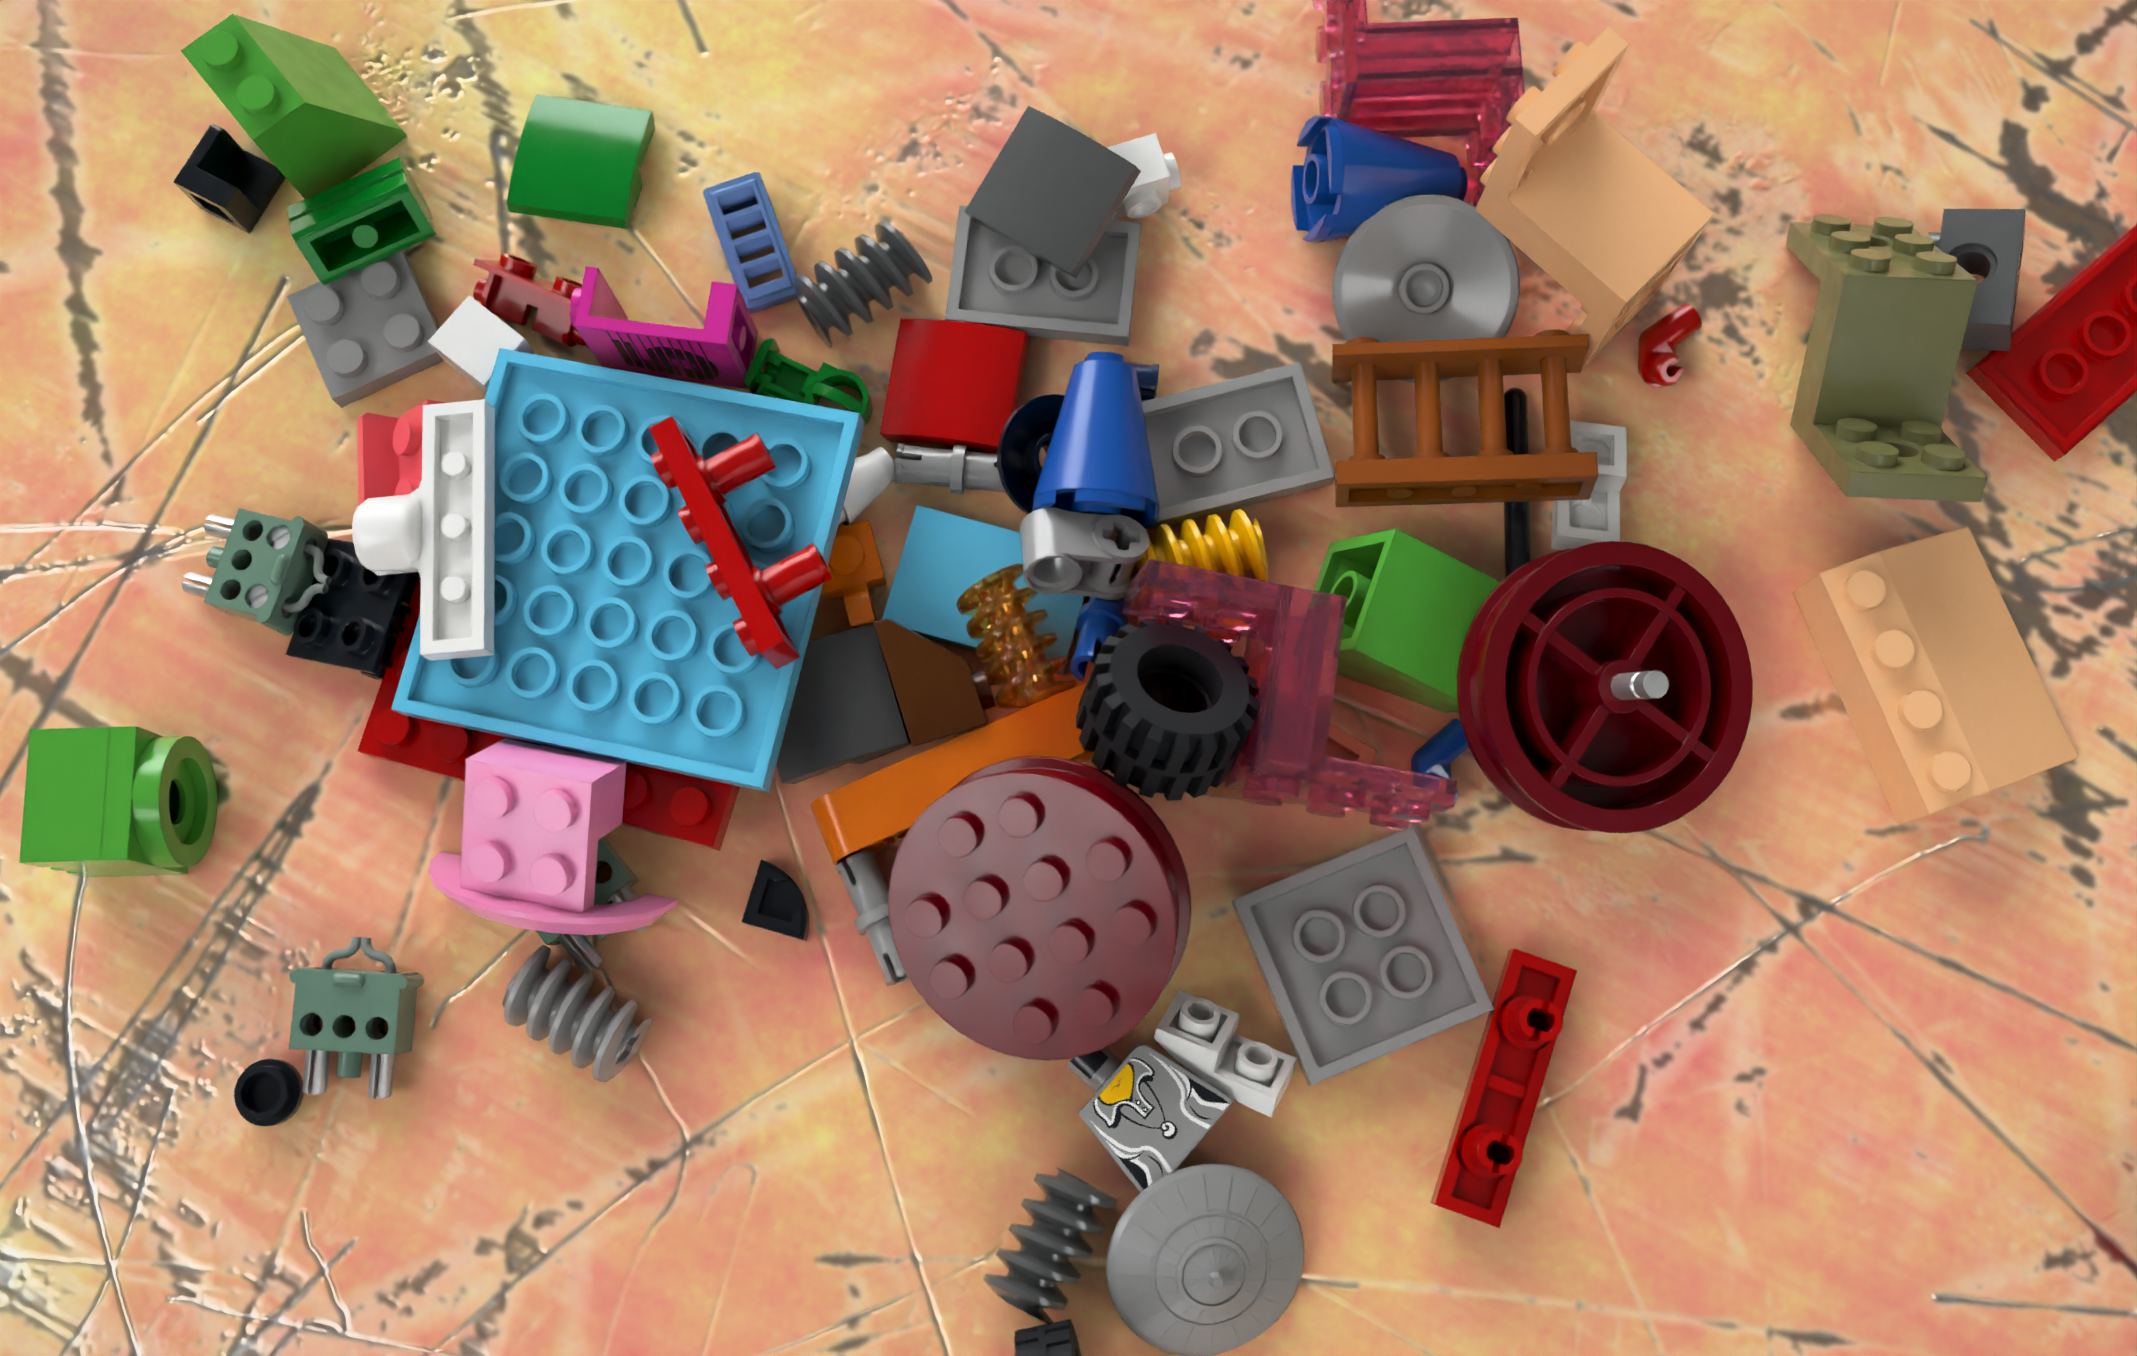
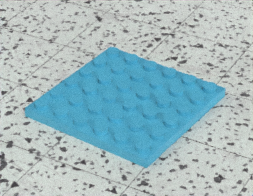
[391,348,865,792]

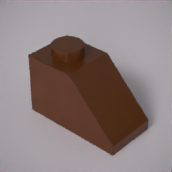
[873,619,996,747]

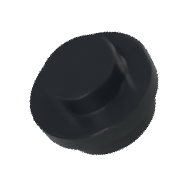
[234,1059,304,1126]

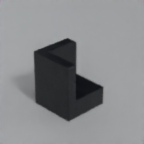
[173,124,286,234]

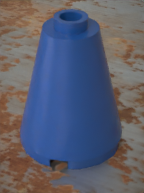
[1291,115,1468,242]
[1032,351,1160,529]

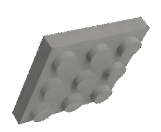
[1232,826,1494,1086]

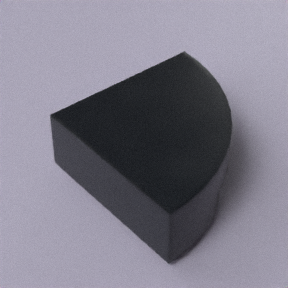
[742,860,809,941]

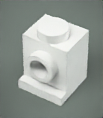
[1107,133,1181,220]

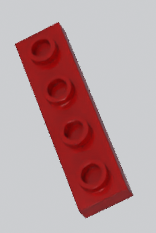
[649,416,833,669]
[1430,948,1577,1228]

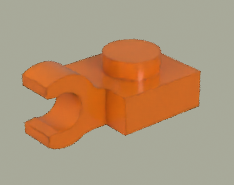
[822,520,887,628]

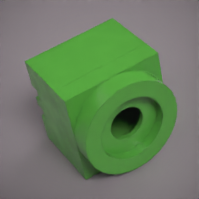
[19,726,217,877]

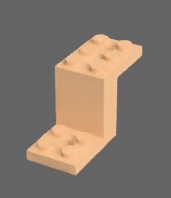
[1475,26,1714,374]

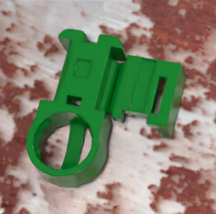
[744,338,872,426]

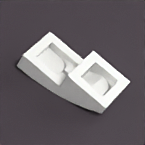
[1551,420,1627,550]

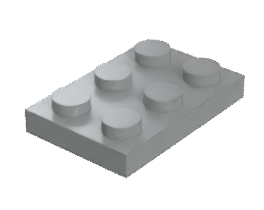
[945,205,1141,346]
[1142,362,1335,529]

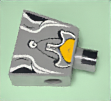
[1067,1042,1233,1193]

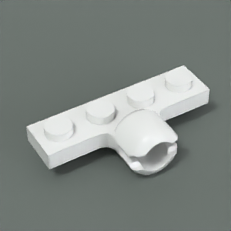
[352,399,495,661]

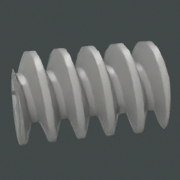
[502,945,653,1083]

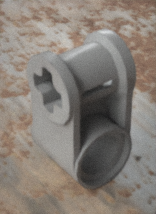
[1020,507,1150,600]

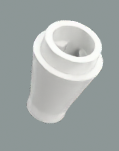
[838,447,895,526]

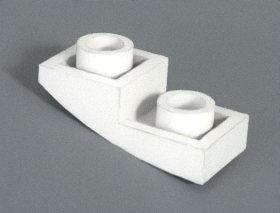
[1154,990,1297,1118]

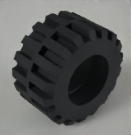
[1076,619,1260,800]

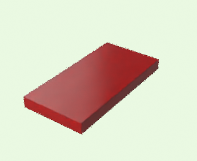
[1966,224,2137,462]

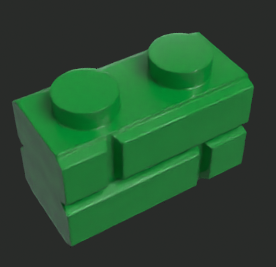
[287,157,436,285]

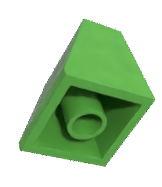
[181,14,407,199]
[1290,528,1500,713]

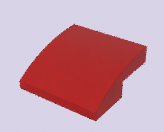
[880,319,1030,453]

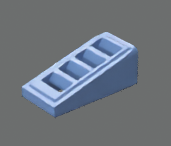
[703,172,797,314]

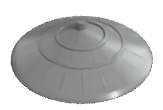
[1333,194,1520,382]
[1106,1164,1304,1356]

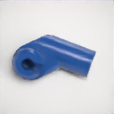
[1411,719,1469,812]

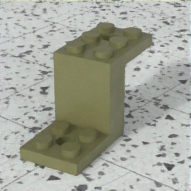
[1785,215,1987,502]

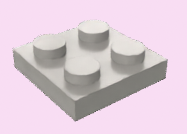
[287,250,444,408]

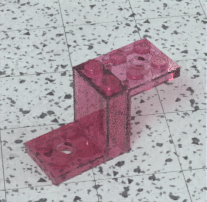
[1312,0,1525,241]
[1122,559,1457,829]

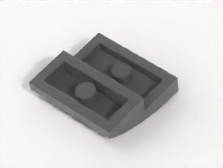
[964,105,1141,278]
[776,623,912,784]

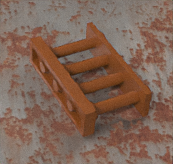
[1331,329,1598,507]

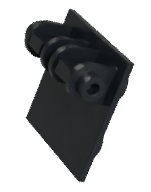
[286,539,421,681]

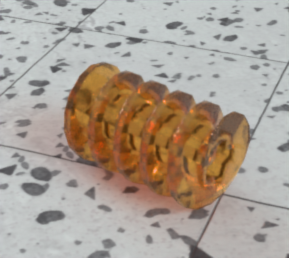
[956,564,1077,709]

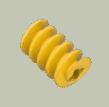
[1134,509,1269,606]

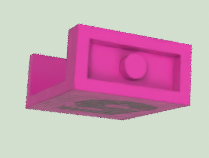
[570,266,758,389]

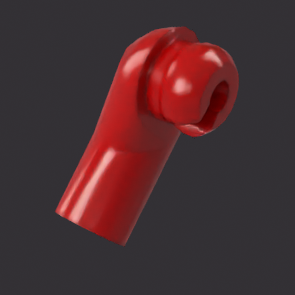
[1638,303,1702,388]

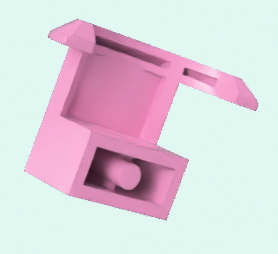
[428,738,678,935]

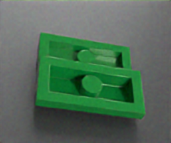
[507,94,655,229]

